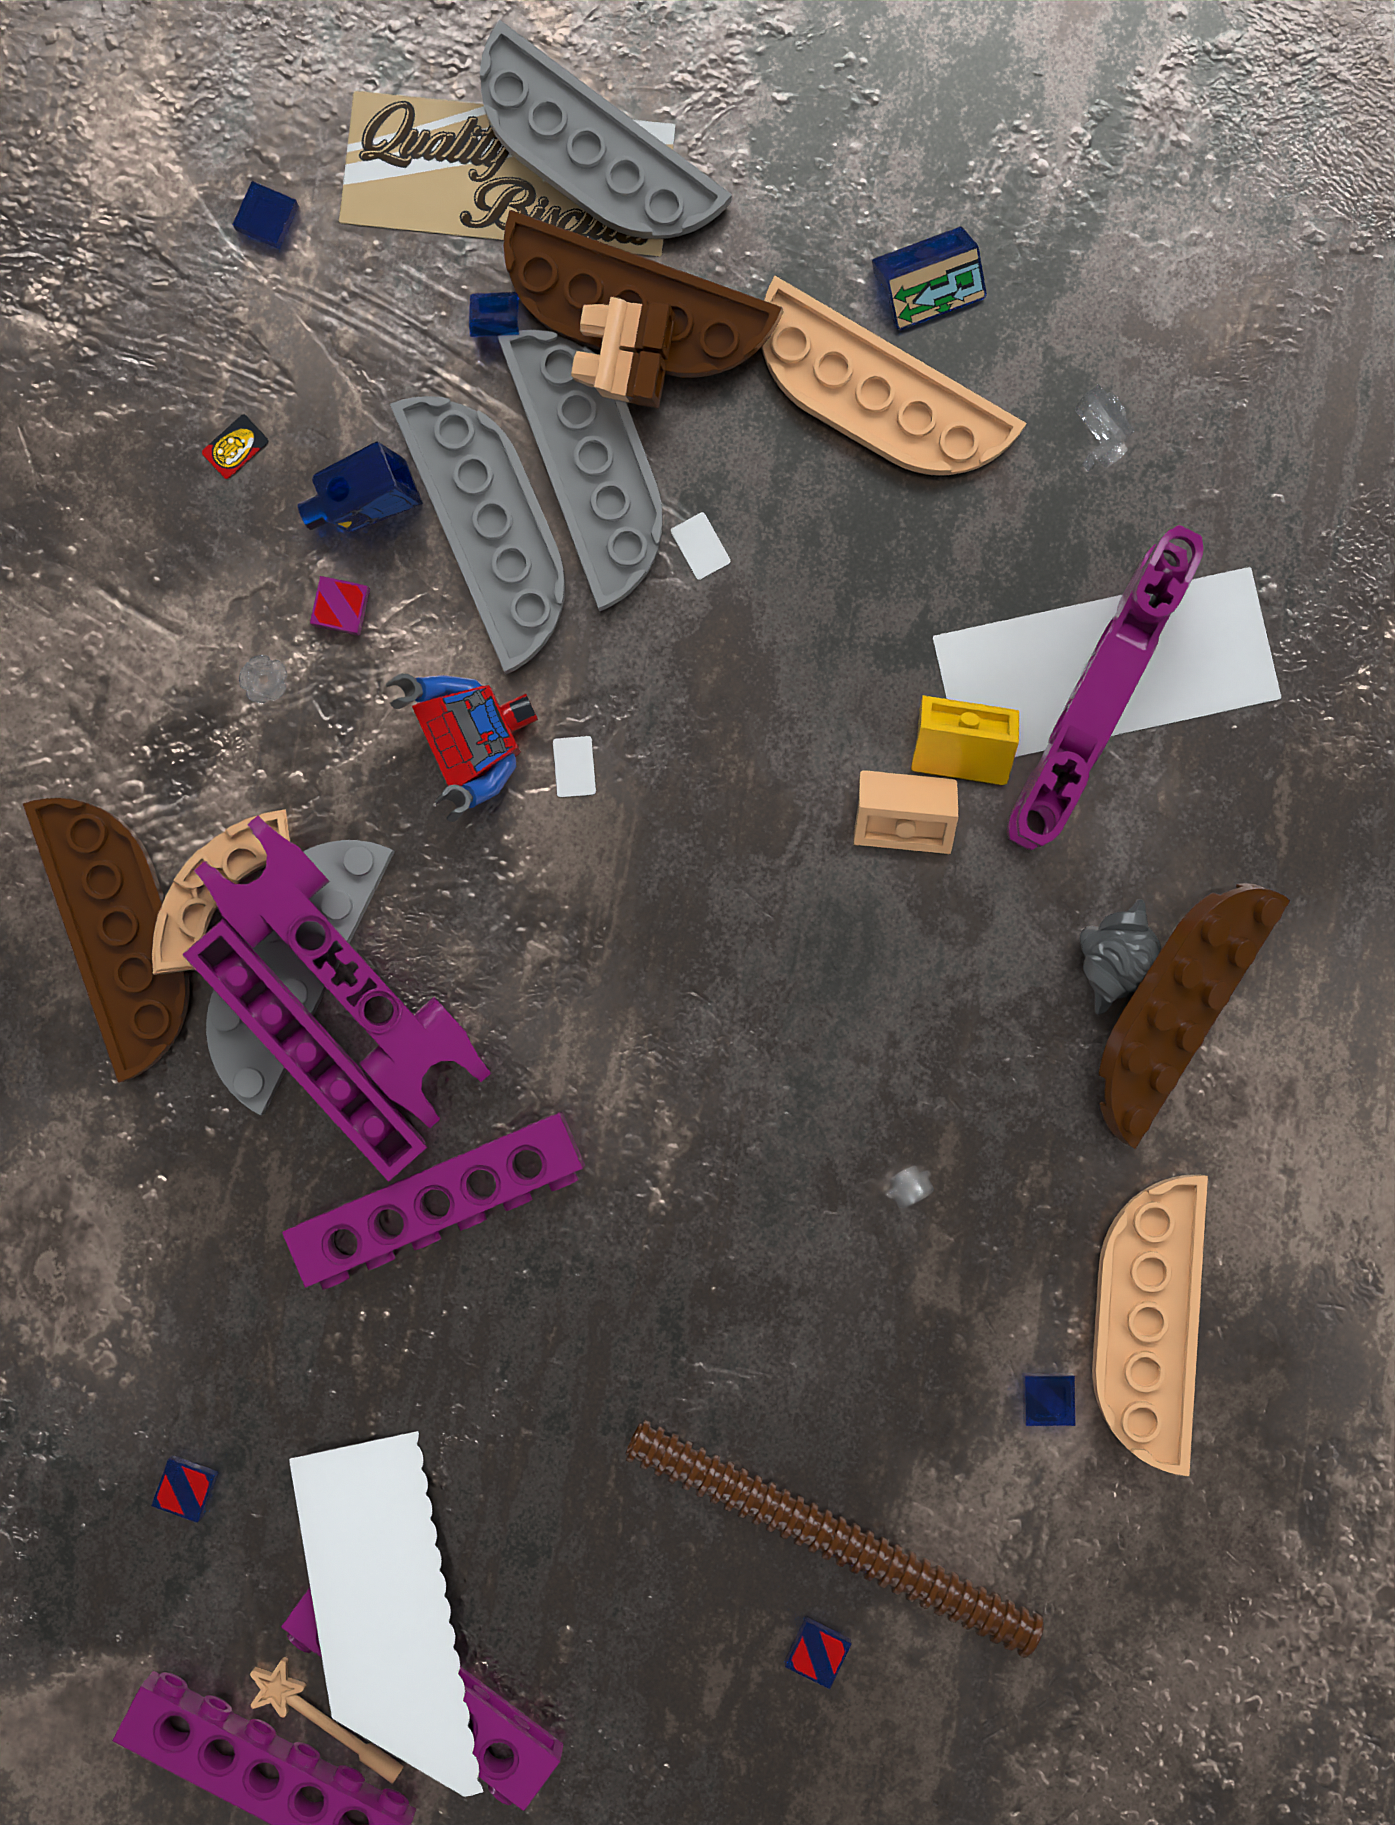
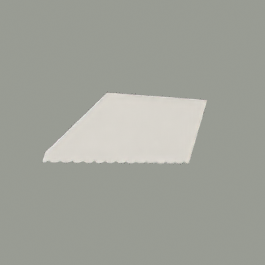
[289,1431,483,1797]

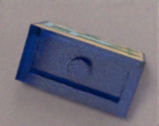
[871,226,987,330]

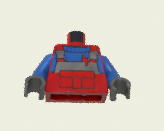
[386,673,538,822]

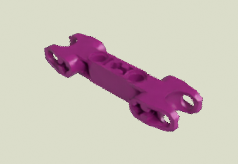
[1007,525,1204,851]
[194,815,491,1128]

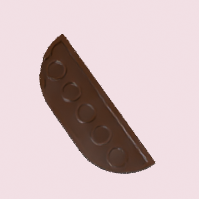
[504,210,784,377]
[23,798,190,1083]
[1099,883,1291,1149]

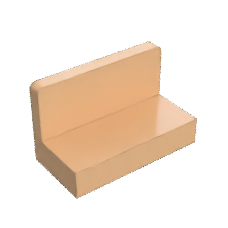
[853,770,958,854]

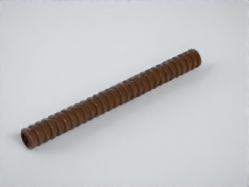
[625,1419,1044,1658]

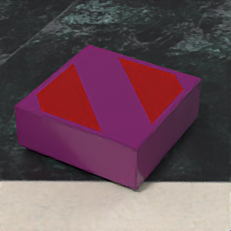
[310,576,370,636]

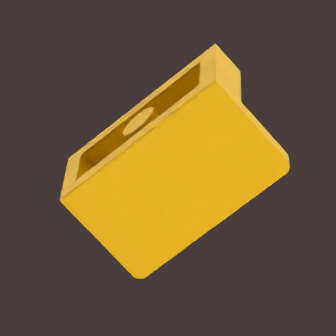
[911,695,1019,785]

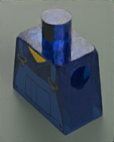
[297,441,423,532]

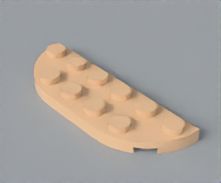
[762,276,1027,475]
[1092,1175,1208,1476]

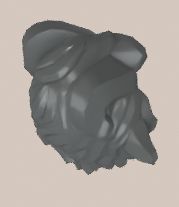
[1080,899,1162,1015]

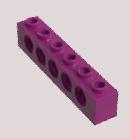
[182,918,427,1182]
[282,1111,585,1290]
[281,1587,563,1811]
[112,1670,416,1825]

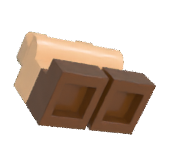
[571,297,676,409]

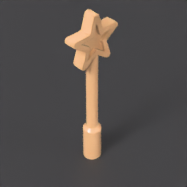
[250,1657,404,1784]

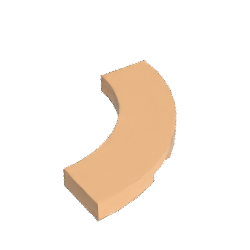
[152,809,290,975]

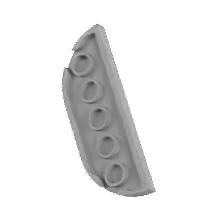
[480,19,732,239]
[497,330,663,612]
[390,396,565,675]
[206,840,395,1115]

